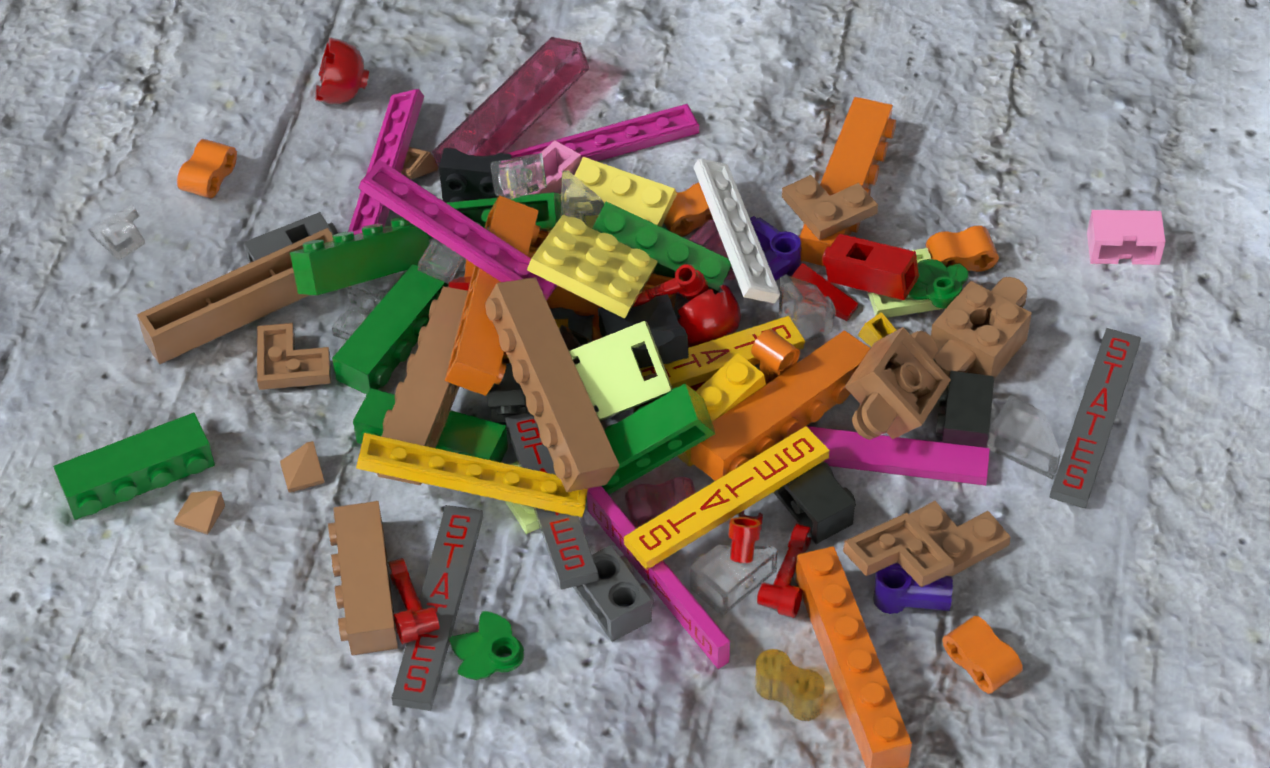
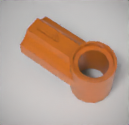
[751,329,800,384]

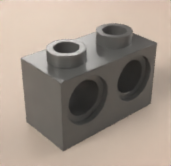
[573,545,654,642]

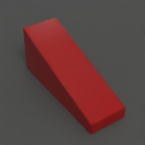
[790,263,858,321]

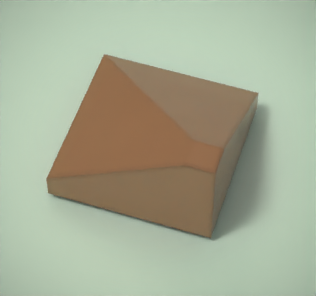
[401,147,439,179]
[280,441,325,493]
[174,490,225,535]

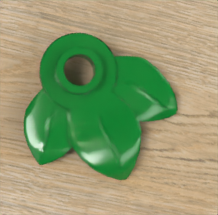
[907,259,969,308]
[449,611,524,680]

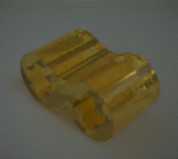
[755,649,825,721]

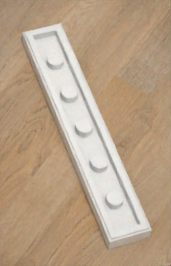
[693,158,780,303]

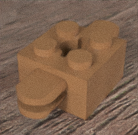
[931,277,1032,384]
[845,327,951,440]

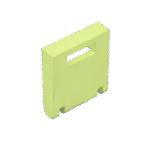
[569,321,673,421]

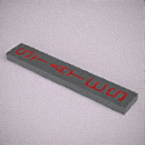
[1049,328,1141,509]
[505,412,599,590]
[391,505,483,711]

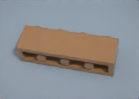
[328,501,398,655]

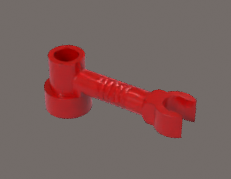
[632,264,708,307]
[728,511,763,563]
[757,524,812,618]
[388,558,440,644]

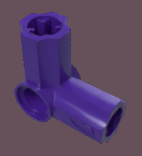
[750,216,802,281]
[873,562,953,614]

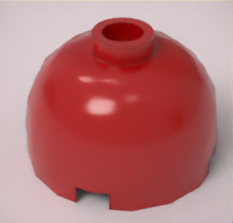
[315,37,369,105]
[677,285,741,348]

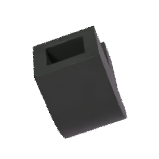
[487,363,528,423]

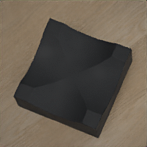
[439,148,513,203]
[598,294,689,368]

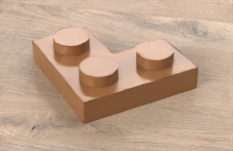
[782,175,878,241]
[257,323,331,390]
[909,501,1011,576]
[843,513,955,588]

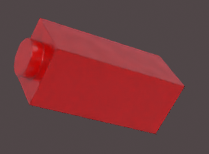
[822,233,919,300]

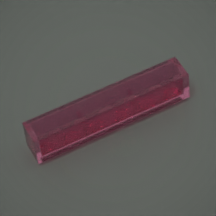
[432,37,590,168]

